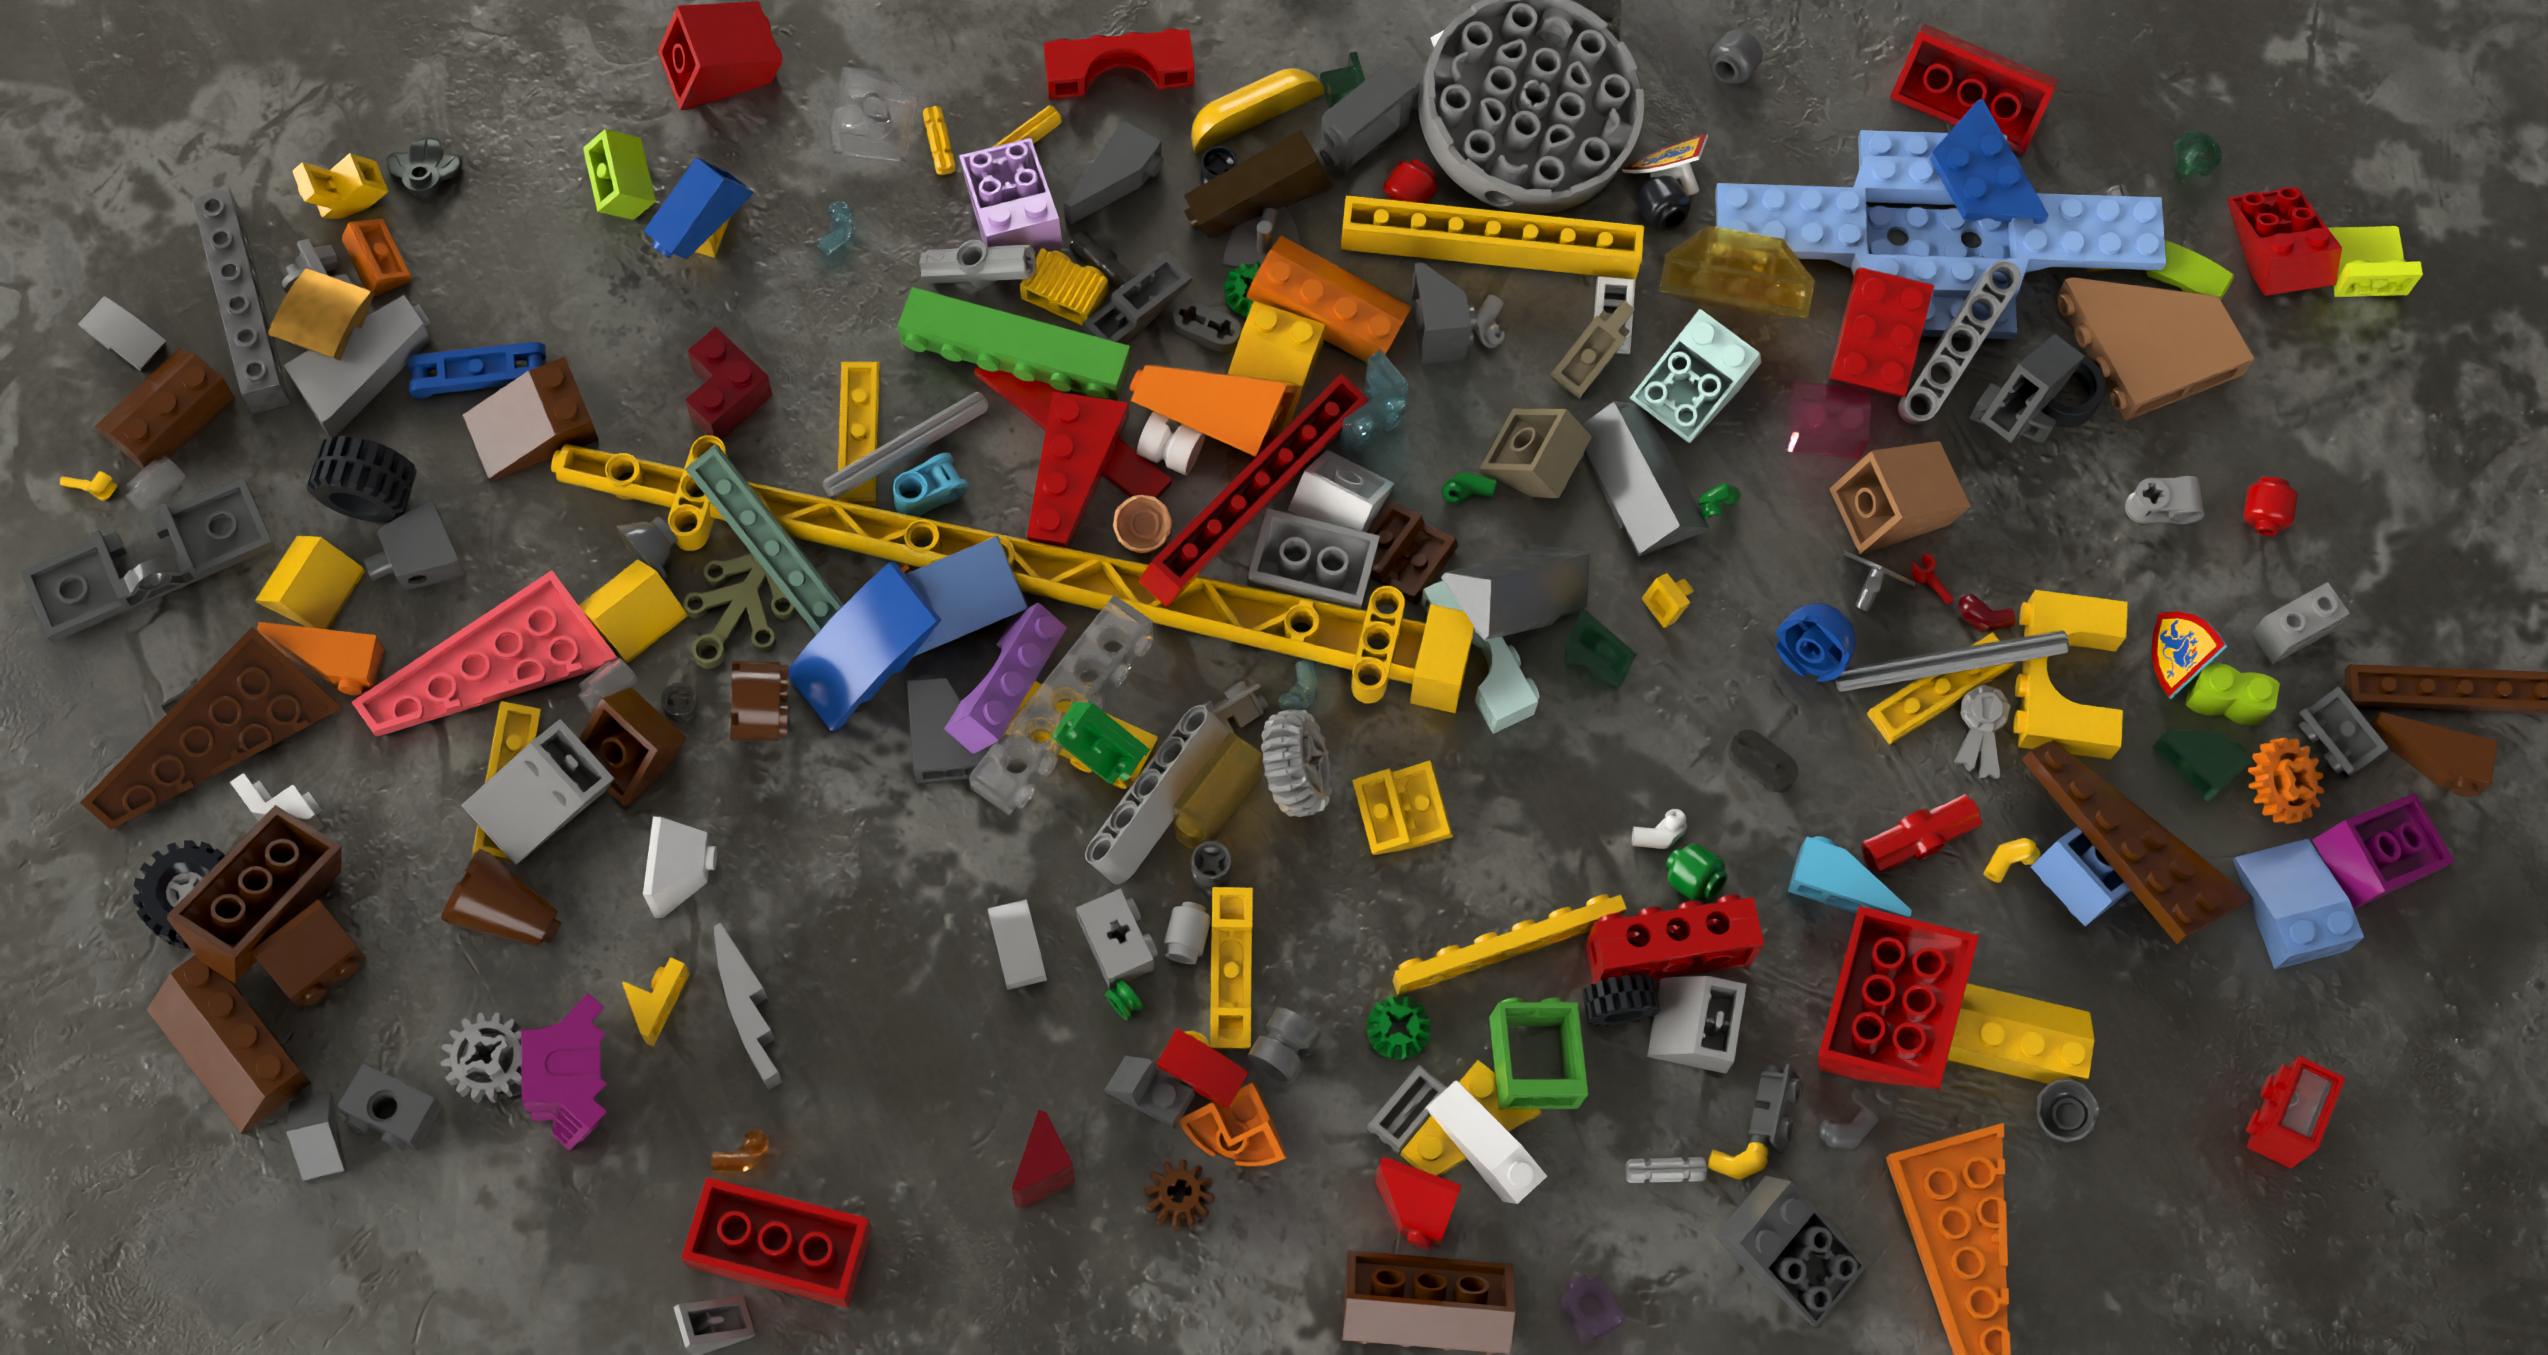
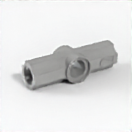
[919,240,1037,289]

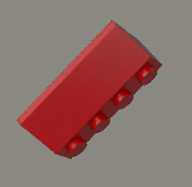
[1890,23,2058,155]

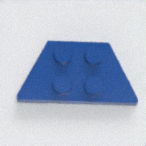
[1930,99,2049,224]

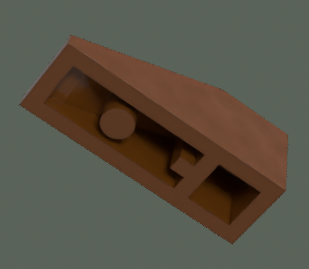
[2370,712,2498,797]

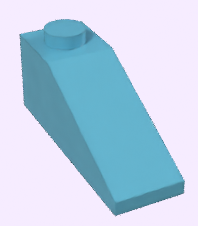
[1787,836,1912,918]

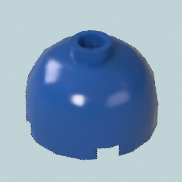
[1776,602,1856,682]

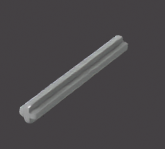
[823,392,989,500]

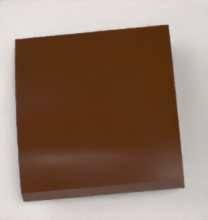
[1367,500,1458,605]

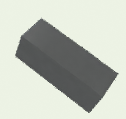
[1582,401,1709,557]
[1441,546,1590,640]

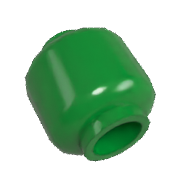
[1666,843,1728,902]

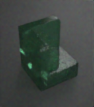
[1320,51,1365,109]

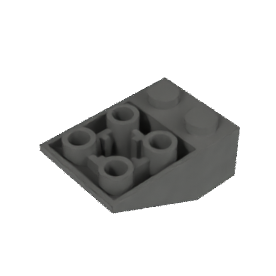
[1715,1176,1867,1327]

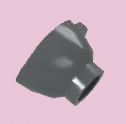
[615,516,678,580]

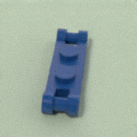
[408,342,546,399]

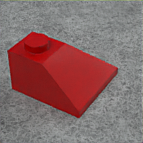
[1375,1156,1462,1250]

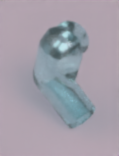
[815,201,854,256]
[1279,660,1318,711]

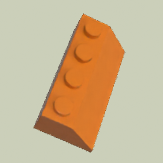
[1246,235,1412,369]

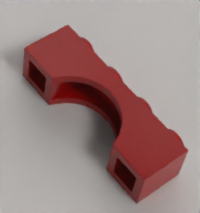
[1043,28,1194,100]

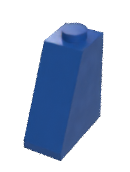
[644,157,754,259]

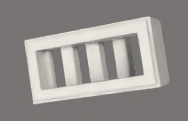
[1594,277,1636,355]

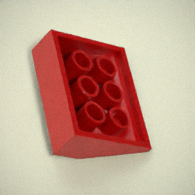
[1818,906,1979,1089]

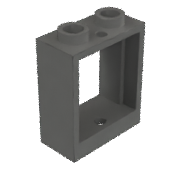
[1319,63,1413,176]

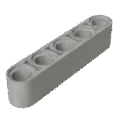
[1898,261,2021,425]
[1085,705,1232,884]

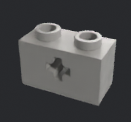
[1076,888,1158,989]

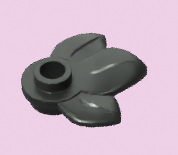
[387,136,462,199]

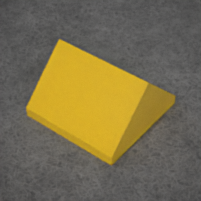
[255,536,365,630]
[578,559,688,664]

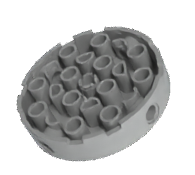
[1418,0,1644,214]

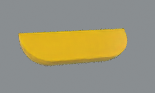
[1191,68,1324,154]

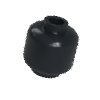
[1636,175,1691,231]

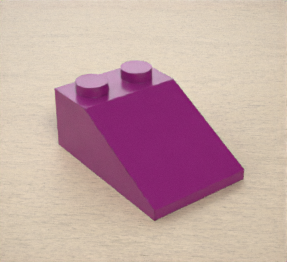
[2312,793,2455,909]

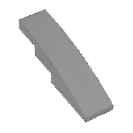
[713,923,782,1091]

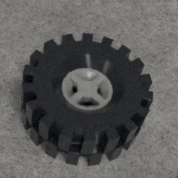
[133,840,225,949]

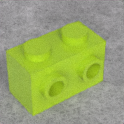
[583,129,656,220]

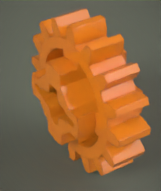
[2248,737,2324,824]

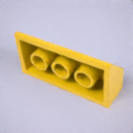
[1948,983,2095,1084]

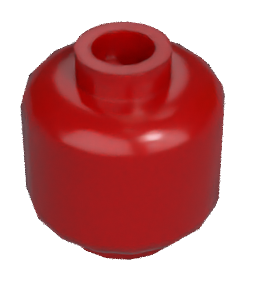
[1382,159,1438,204]
[2244,477,2297,536]

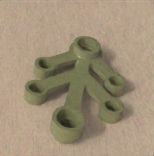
[683,552,796,669]

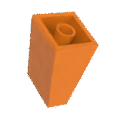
[1130,365,1299,457]

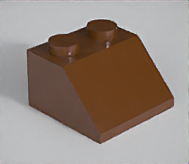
[579,687,686,807]
[250,899,366,1009]

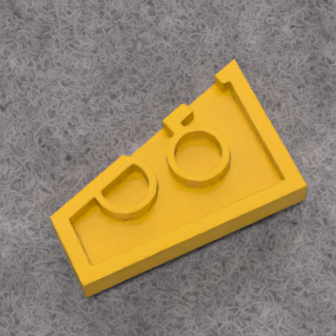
[1400,1060,1541,1176]

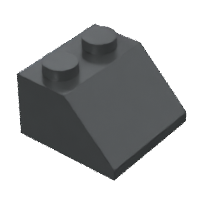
[1410,262,1477,364]

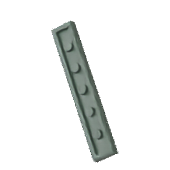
[685,445,844,635]

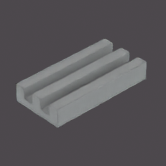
[1367,1065,1447,1155]

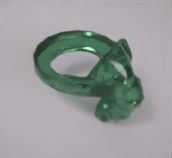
[2173,131,2222,176]

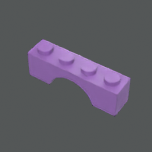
[944,602,1067,754]

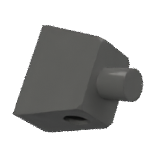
[363,498,466,590]

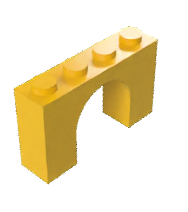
[2013,590,2128,760]

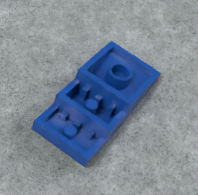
[788,561,941,731]

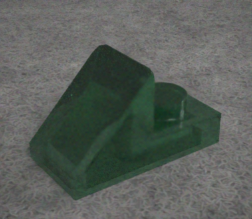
[1565,610,1637,687]

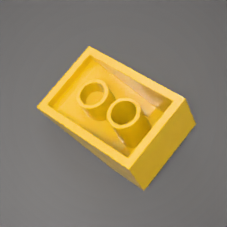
[1228,301,1325,435]

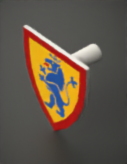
[1622,133,1708,196]

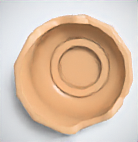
[1113,495,1172,553]

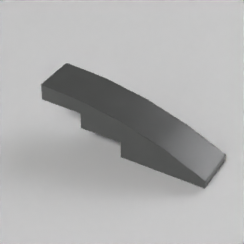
[1080,253,1193,345]

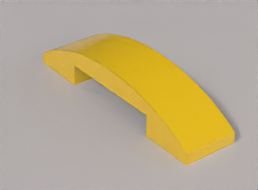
[1210,887,1253,1049]

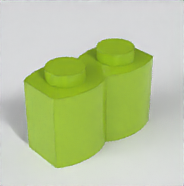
[2185,662,2280,726]

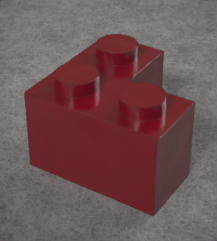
[685,326,773,440]

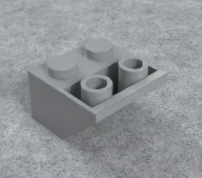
[1647,976,1747,1074]

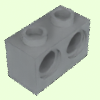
[2251,582,2350,664]

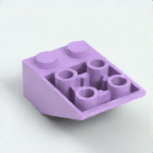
[959,138,1063,255]

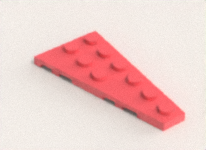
[352,570,619,737]

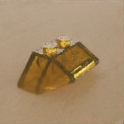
[1659,226,1815,318]

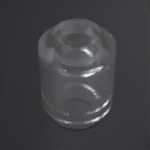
[126,456,186,513]
[578,657,639,714]

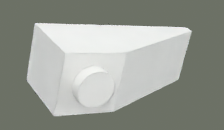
[1425,1081,1547,1204]

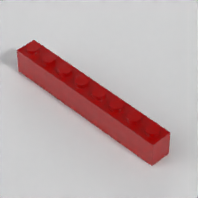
[1138,374,1369,607]

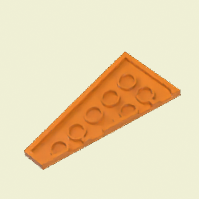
[1886,1123,2011,1355]

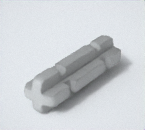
[1625,1157,1707,1183]

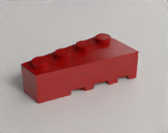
[1027,391,1129,549]

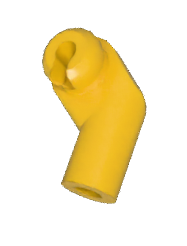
[1983,838,2041,883]

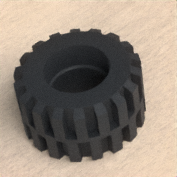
[307,436,417,522]

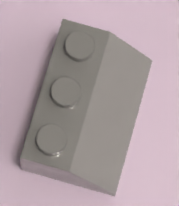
[1247,508,1380,610]

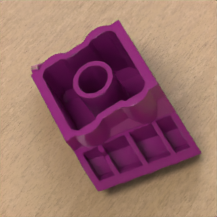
[521,993,607,1151]

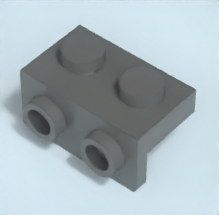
[2299,686,2389,777]

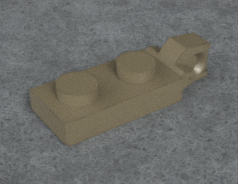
[1550,300,1635,399]

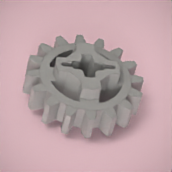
[441,1012,522,1103]

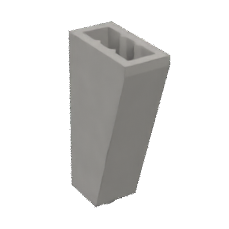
[283,295,431,437]

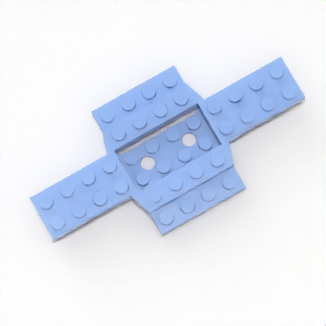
[1715,130,2166,339]

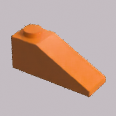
[257,622,385,696]

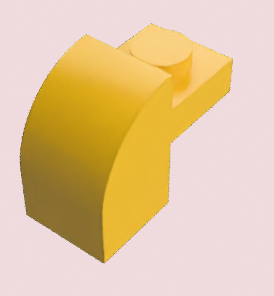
[292,153,389,219]

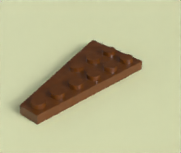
[80,627,343,830]
[2022,740,2253,944]

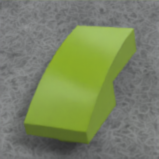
[2146,240,2234,300]

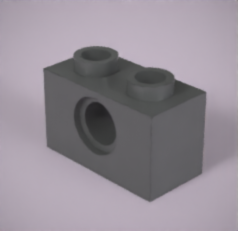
[337,1063,443,1151]

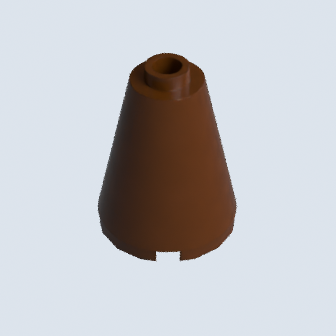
[441,849,562,947]

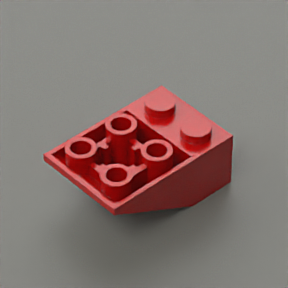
[2227,187,2342,296]

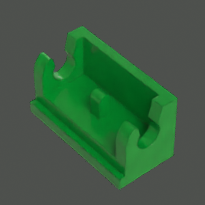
[1051,701,1150,784]

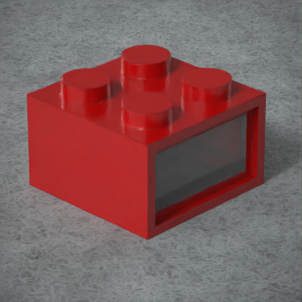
[2246,1056,2346,1169]

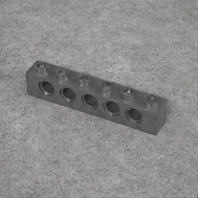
[192,188,290,414]

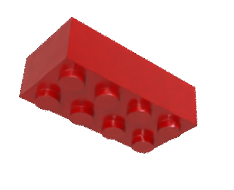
[681,1177,872,1309]

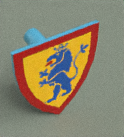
[2151,611,2227,699]

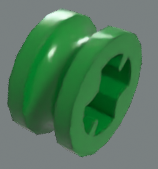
[1105,980,1143,1021]

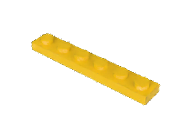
[1392,894,1627,996]

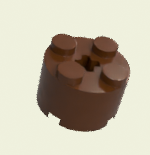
[730,661,788,741]

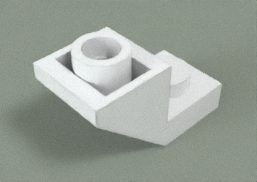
[230,773,324,831]

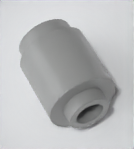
[1163,902,1212,965]

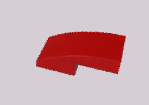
[1156,1028,1248,1109]

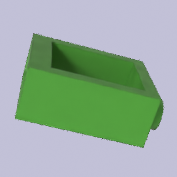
[1489,998,1588,1109]

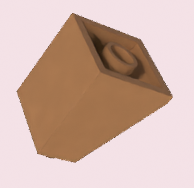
[1829,441,1971,555]

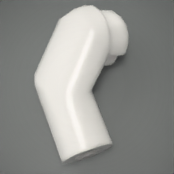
[1632,809,1687,849]

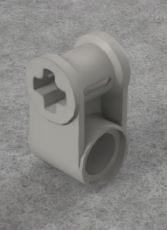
[2125,476,2205,524]

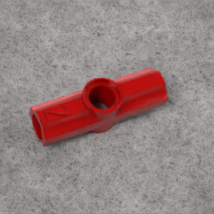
[1861,794,1982,875]

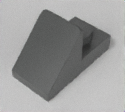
[1104,1056,1195,1129]

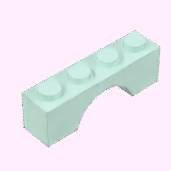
[1421,580,1540,734]

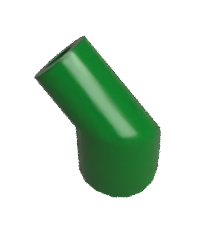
[1441,471,1497,504]
[1698,483,1741,518]

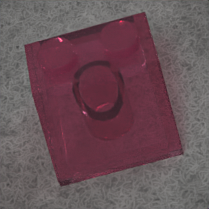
[1785,380,1871,460]

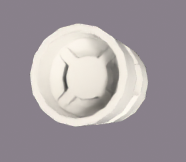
[1137,411,1206,476]

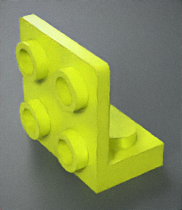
[2328,226,2423,297]

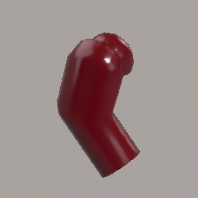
[1958,594,2016,632]

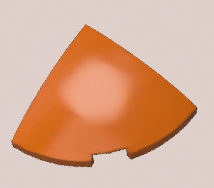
[1179,1081,1287,1167]

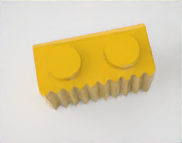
[1020,249,1108,326]

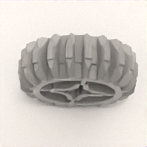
[1261,709,1333,817]

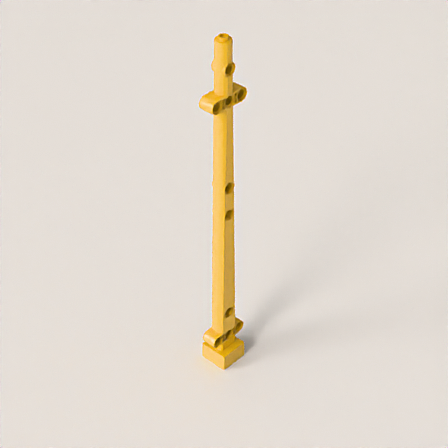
[551,435,1475,713]

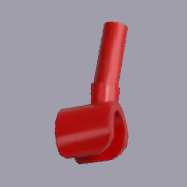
[1911,553,1955,605]

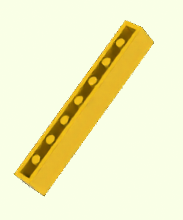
[1340,195,1644,279]

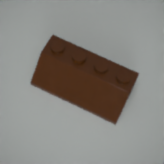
[167,805,342,984]
[147,955,311,1134]
[1342,1250,1516,1354]

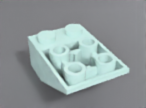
[1630,309,1761,444]

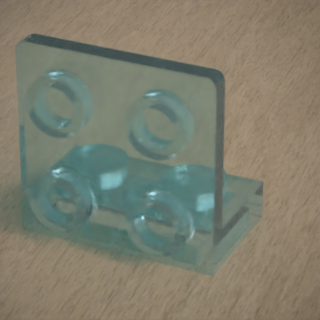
[1340,350,1409,456]

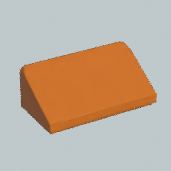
[342,218,412,297]

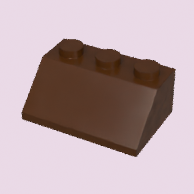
[94,349,234,476]

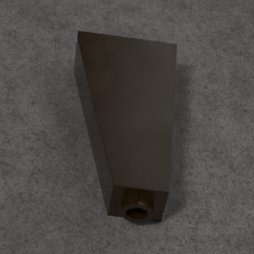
[1184,130,1333,238]

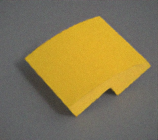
[1352,760,1453,855]

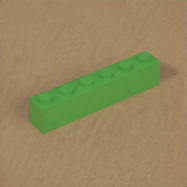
[898,287,1131,401]

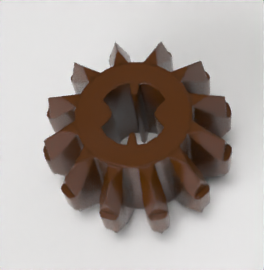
[1144,1159,1215,1231]

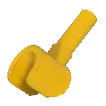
[60,471,118,501]

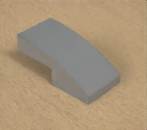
[78,296,166,372]
[988,899,1047,990]

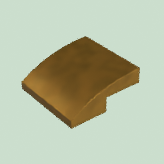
[268,268,375,361]

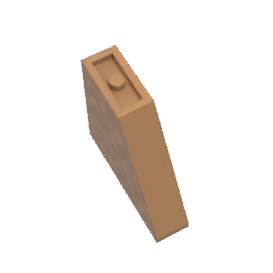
[2056,277,2254,421]

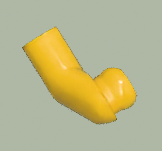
[1707,1142,1768,1180]

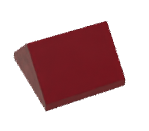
[1012,1110,1075,1209]

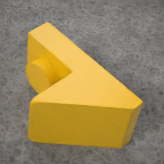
[622,957,690,1047]

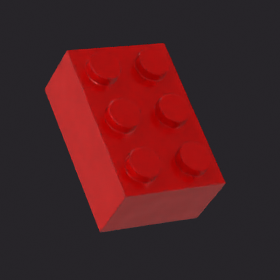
[1827,267,1934,398]

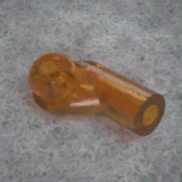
[711,1129,769,1172]

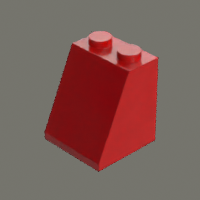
[657,1,782,110]

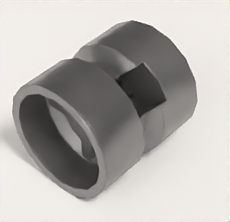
[1247,1007,1321,1084]

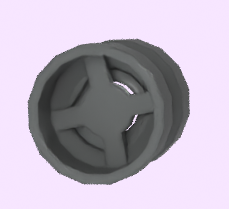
[1191,841,1231,891]

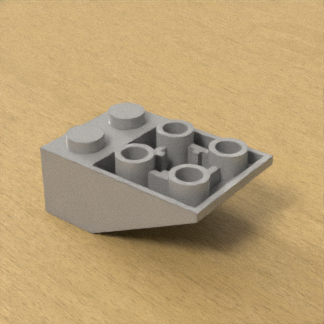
[461,719,614,866]

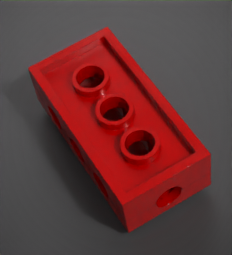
[1585,894,1764,984]

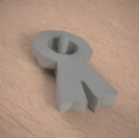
[1954,685,2010,779]

